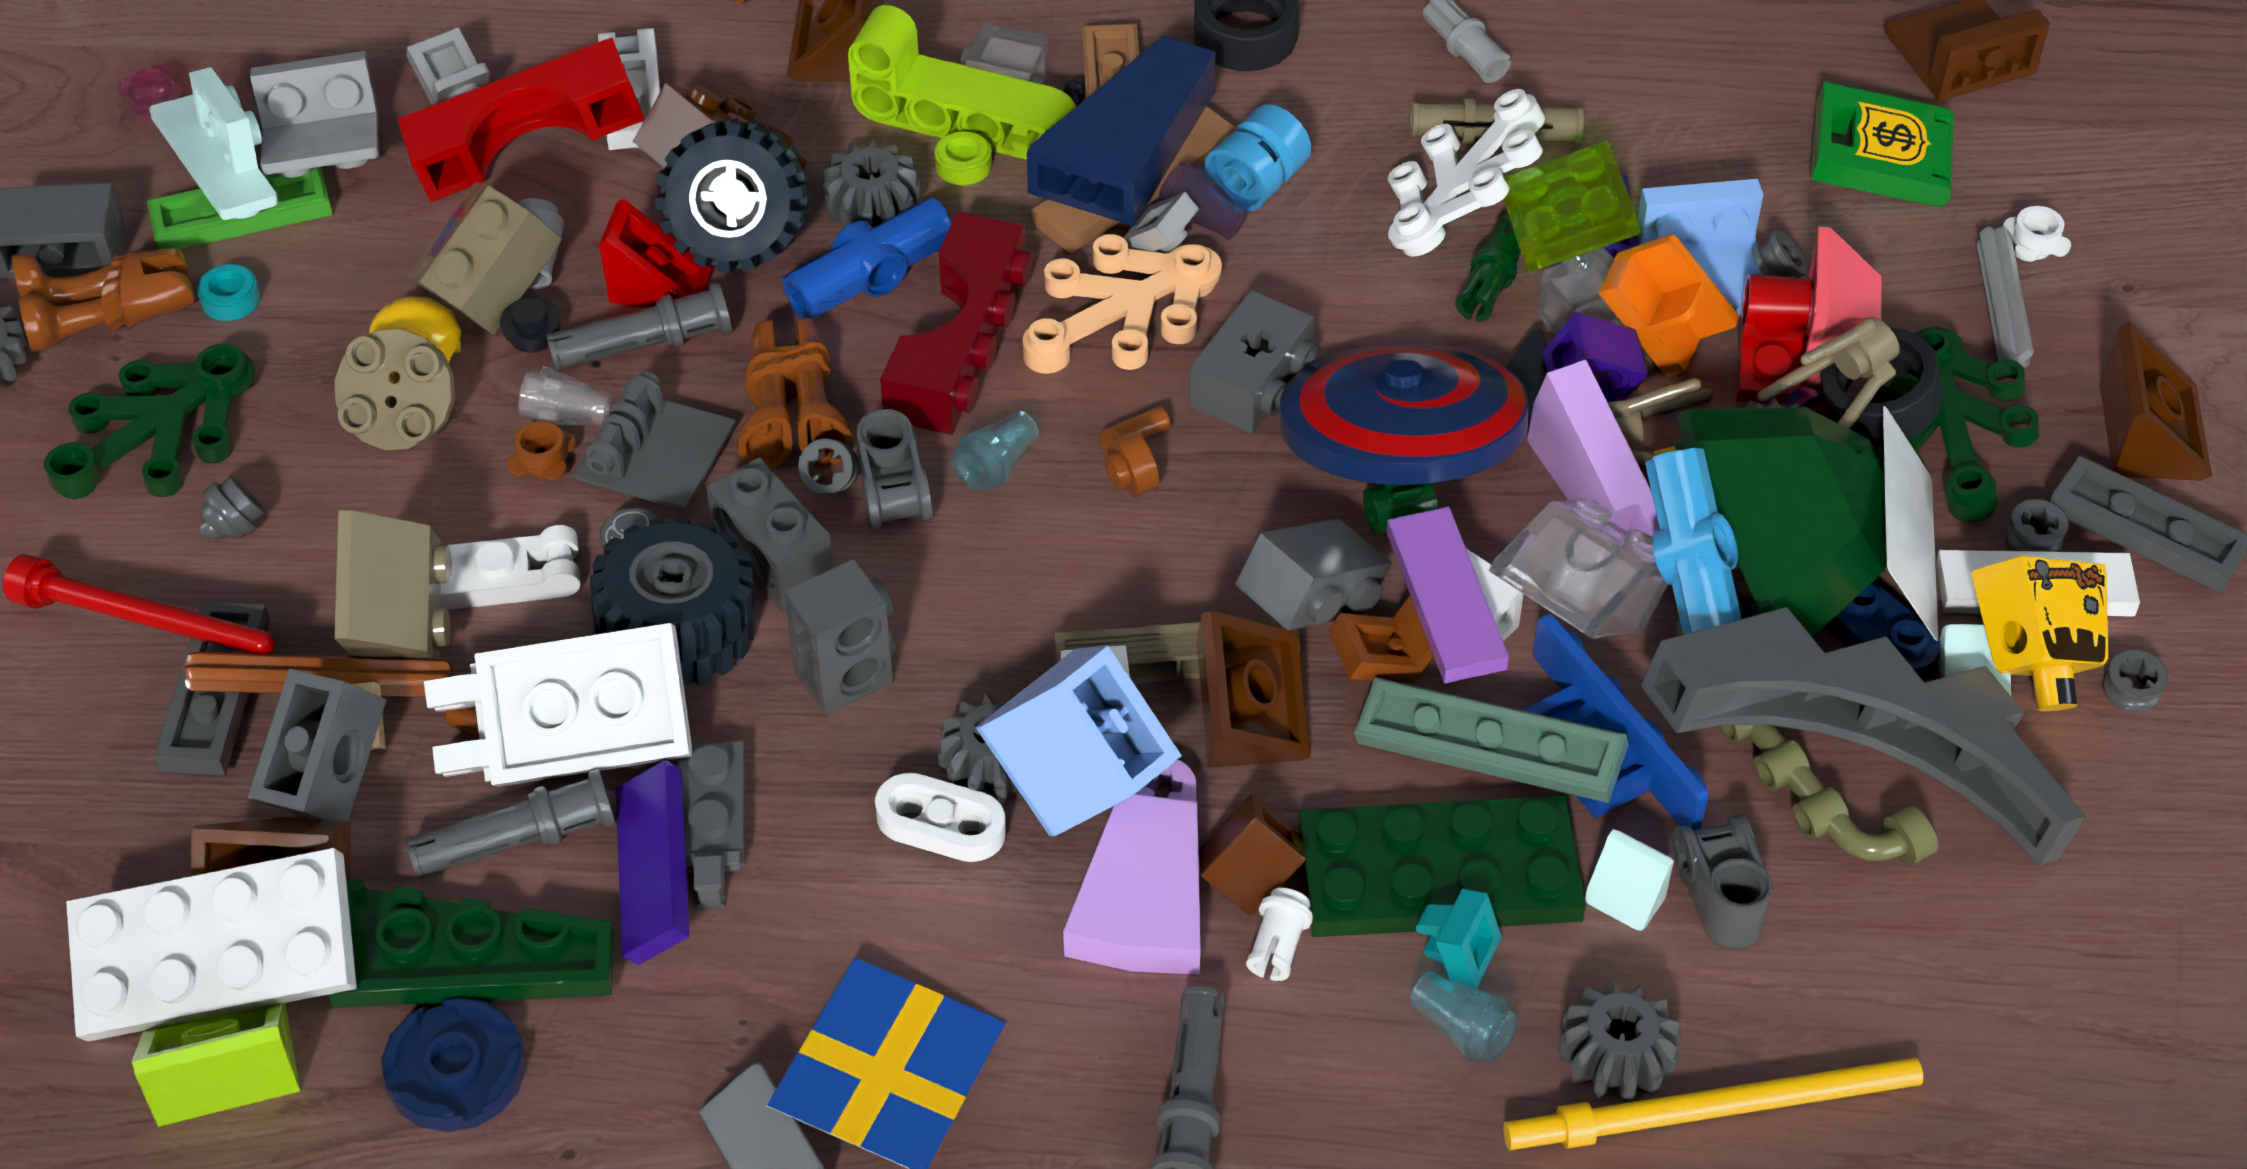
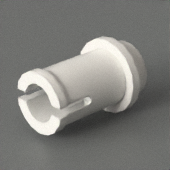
[1246,888,1313,981]

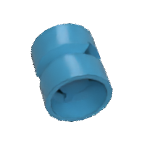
[1205,104,1312,212]

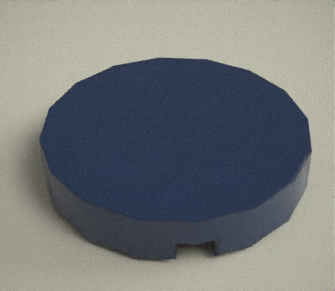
[381,997,526,1132]

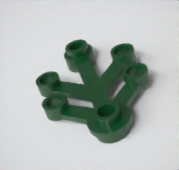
[1869,327,2040,522]
[44,344,255,499]

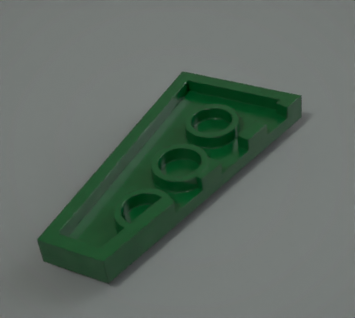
[328,878,615,1008]

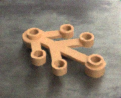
[1023,234,1222,374]

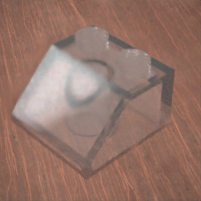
[1488,496,1669,639]

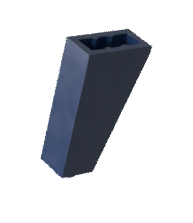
[1027,36,1215,226]

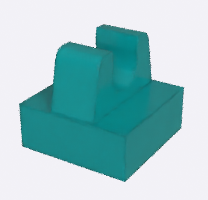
[1416,889,1502,990]

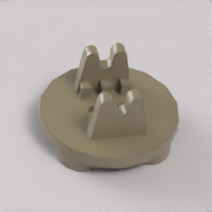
[335,329,455,450]

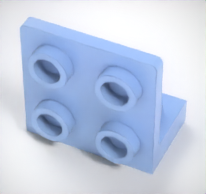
[1636,179,1763,316]

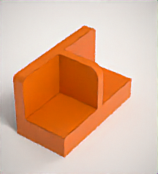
[1598,234,1740,377]

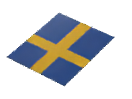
[766,957,1006,1169]

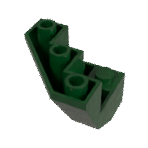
[1674,407,1887,637]

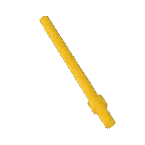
[1503,1057,1923,1151]

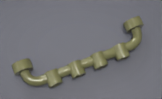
[1676,589,1938,865]

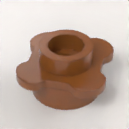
[507,421,576,481]

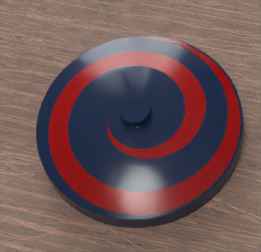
[1280,343,1528,485]

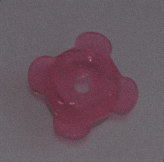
[117,65,184,120]

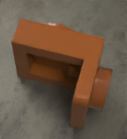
[1328,596,1434,684]

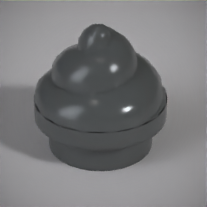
[199,475,266,539]

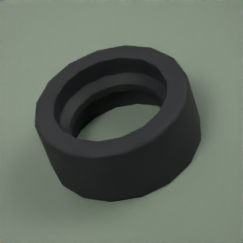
[1194,0,1299,71]
[1820,328,1943,445]

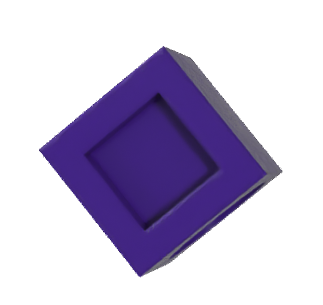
[1543,312,1648,402]

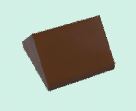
[787,0,884,83]
[2100,321,2212,481]
[1196,611,1310,768]

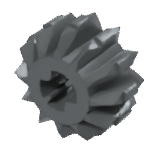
[821,139,921,228]
[937,692,1022,806]
[1559,978,1681,1103]

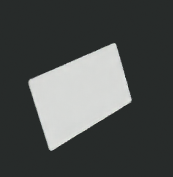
[1883,406,1938,641]

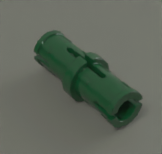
[1455,216,1532,322]

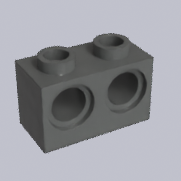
[706,458,833,613]
[784,559,896,715]

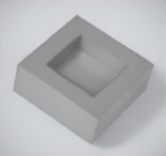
[1123,192,1199,253]

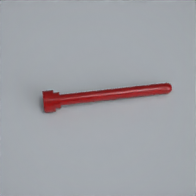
[3,554,275,654]

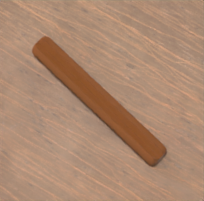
[185,652,451,697]

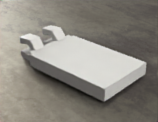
[424,623,693,787]

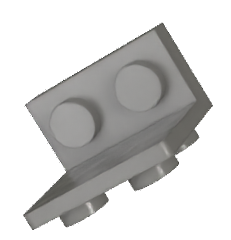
[250,51,379,178]

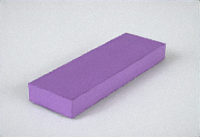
[1387,507,1509,684]

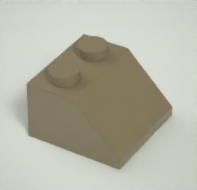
[335,510,452,659]

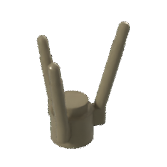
[1758,316,1900,429]
[1607,378,1713,465]

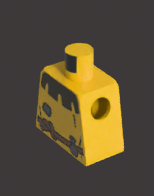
[1972,556,2108,711]

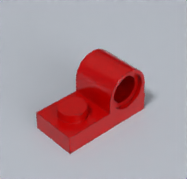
[1736,274,1811,404]

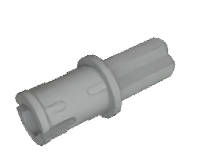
[1422,0,1511,83]

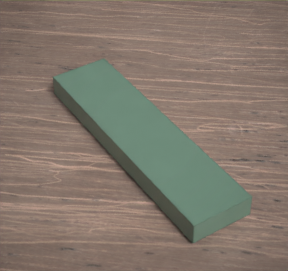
[1354,677,1629,803]

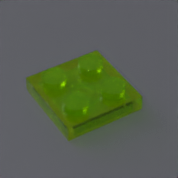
[1503,140,1642,273]

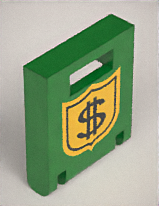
[1810,82,1954,207]

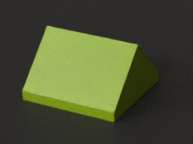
[132,1003,300,1127]

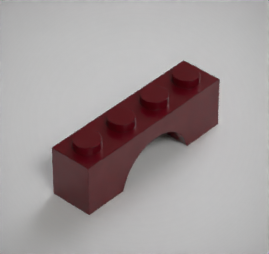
[880,212,1033,435]

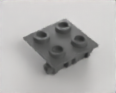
[572,371,737,511]

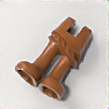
[11,248,194,353]
[737,318,854,469]

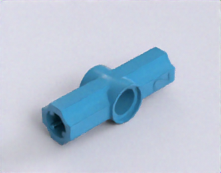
[1645,448,1742,635]

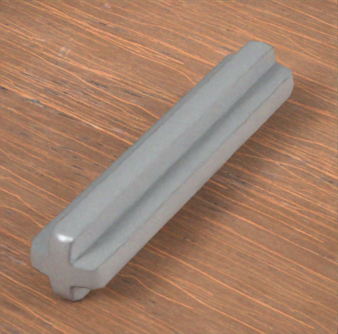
[1977,226,2034,368]

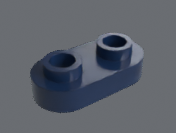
[1826,582,1940,681]

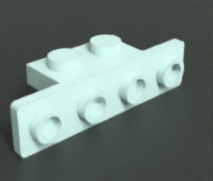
[149,67,278,220]

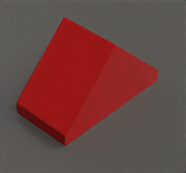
[599,198,712,309]

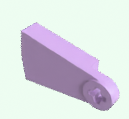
[1527,360,1661,578]
[1063,760,1201,975]

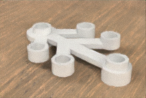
[1387,89,1545,257]

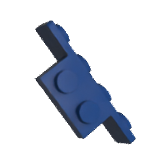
[1522,613,1709,830]

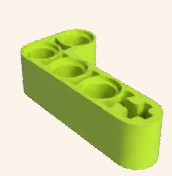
[848,5,1076,160]

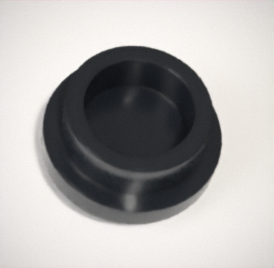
[500,297,561,353]

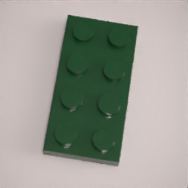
[1298,795,1586,937]

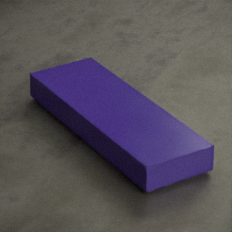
[616,760,690,965]

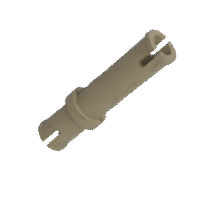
[1409,98,1584,144]

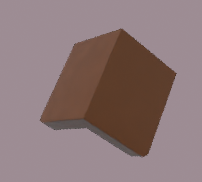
[1198,794,1306,915]

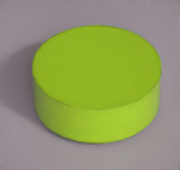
[934,131,992,186]

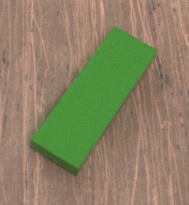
[147,167,333,249]

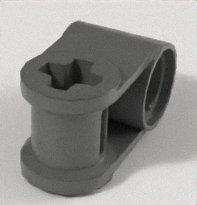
[857,409,933,530]
[1672,814,1773,949]

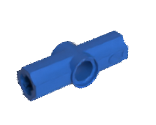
[781,197,952,319]

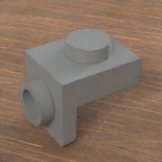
[406,27,490,105]

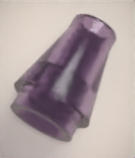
[1159,162,1248,240]

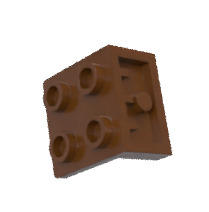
[1885,0,2050,101]

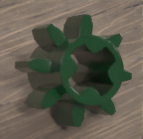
[1363,483,1438,542]

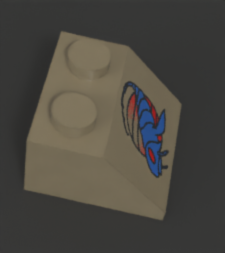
[407,182,563,336]

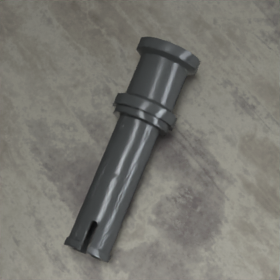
[546,281,732,372]
[405,769,616,879]
[1149,986,1226,1169]

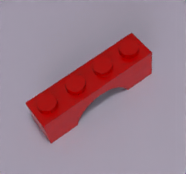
[397,37,645,202]

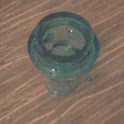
[952,410,1039,491]
[1410,971,1518,1062]

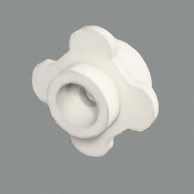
[2003,206,2071,262]

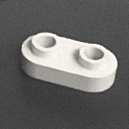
[875,773,1006,862]

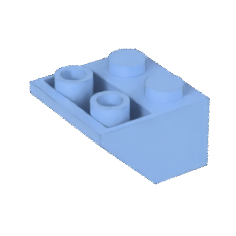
[975,645,1182,836]

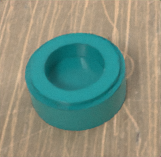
[197,264,261,321]

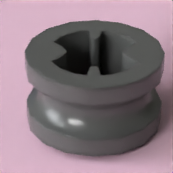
[1752,230,1808,278]
[798,439,859,495]
[2005,499,2069,552]
[2102,649,2168,712]

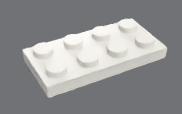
[66,848,357,1042]

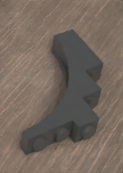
[1641,607,2086,866]

